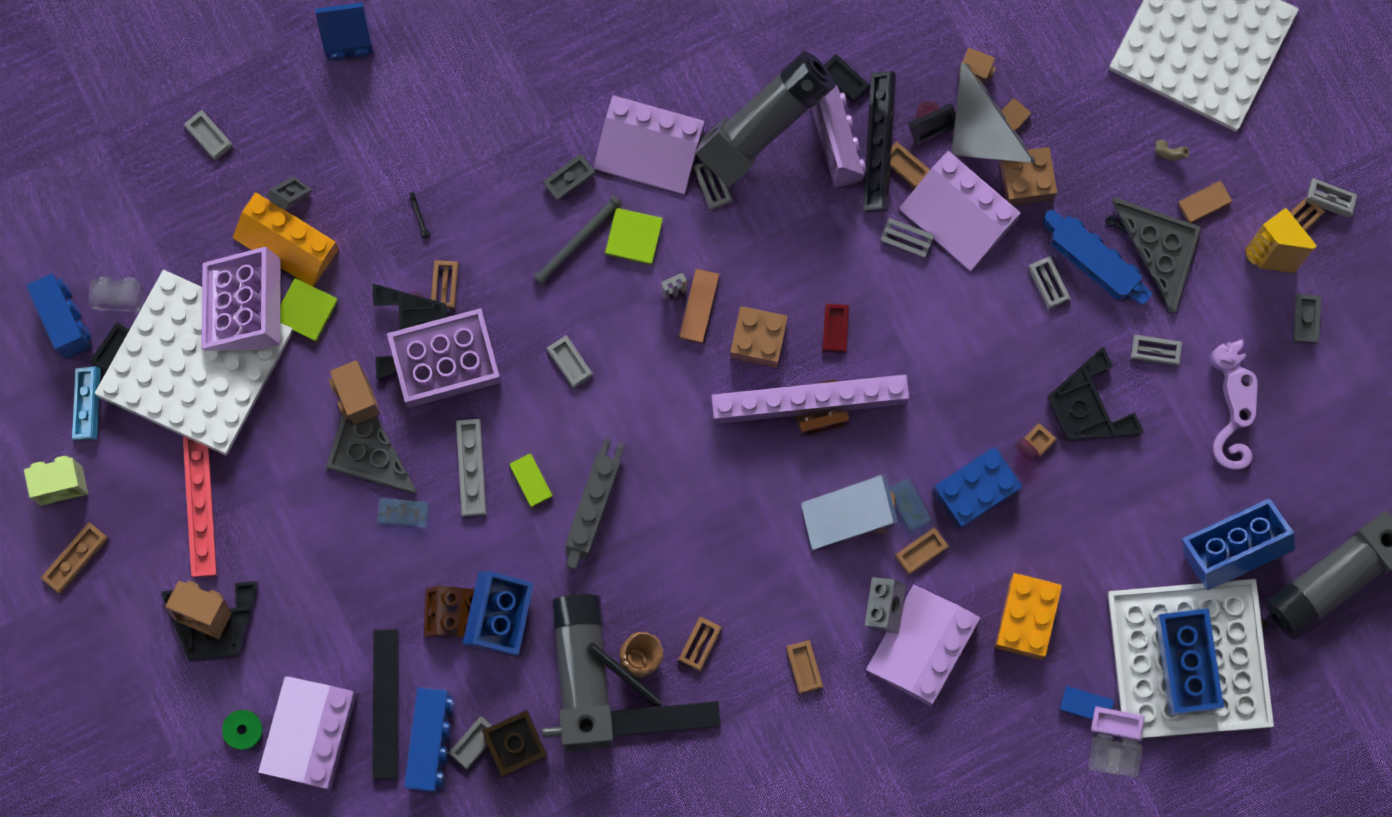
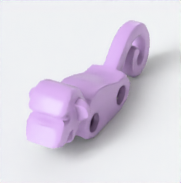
[1210,339,1258,470]

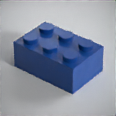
[26,273,92,360]
[932,446,1023,531]
[463,571,534,656]

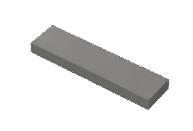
[456,419,487,518]

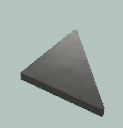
[952,63,1035,163]
[1112,197,1201,314]
[326,415,417,495]

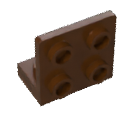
[795,379,849,437]
[423,585,475,638]

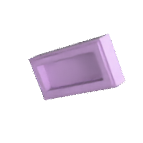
[1091,706,1145,741]

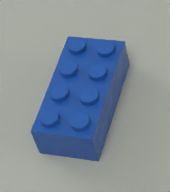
[1182,498,1295,591]
[1155,608,1224,716]
[404,687,455,794]

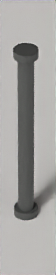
[533,195,622,286]

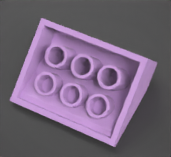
[812,85,866,188]
[593,95,705,195]
[899,151,1020,272]
[201,247,280,351]
[387,308,501,408]
[866,585,980,707]
[258,676,357,791]

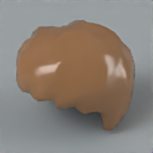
[619,632,664,678]

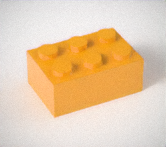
[994,573,1062,660]

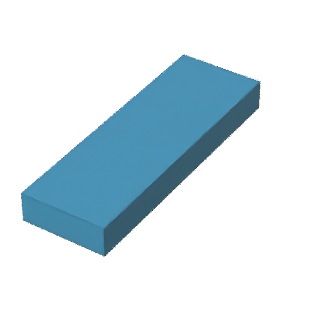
[72,366,101,441]

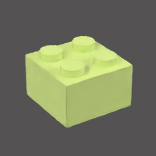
[24,456,88,506]

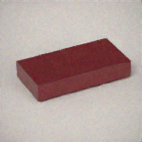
[822,303,849,354]

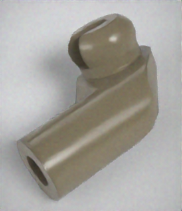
[1154,140,1190,161]

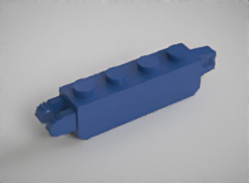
[1042,210,1152,306]

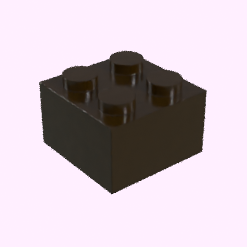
[482,710,549,779]

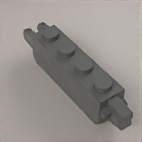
[565,438,625,570]

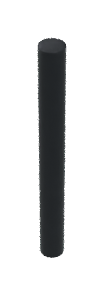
[587,642,662,707]

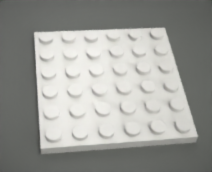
[1108,0,1298,132]
[95,270,293,456]
[1107,579,1274,740]

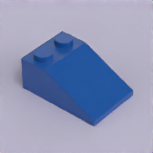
[315,2,374,61]

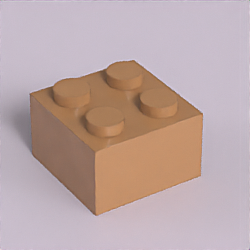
[999,147,1057,206]
[730,306,788,368]
[329,360,381,425]
[165,580,232,639]

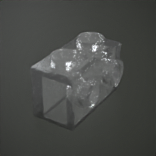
[88,276,144,312]
[1087,734,1143,778]

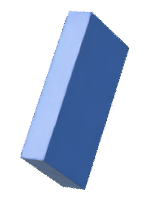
[1059,686,1114,720]

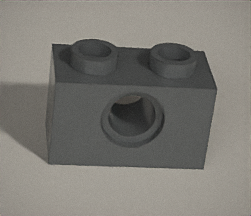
[865,577,906,633]

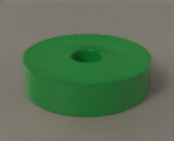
[222,710,263,750]

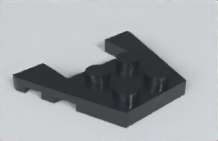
[372,284,447,379]
[1047,347,1144,441]
[161,581,259,662]

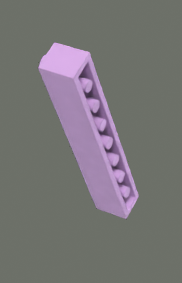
[712,375,909,424]

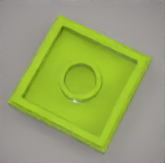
[605,208,663,265]
[280,278,338,342]

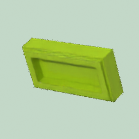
[509,453,553,508]

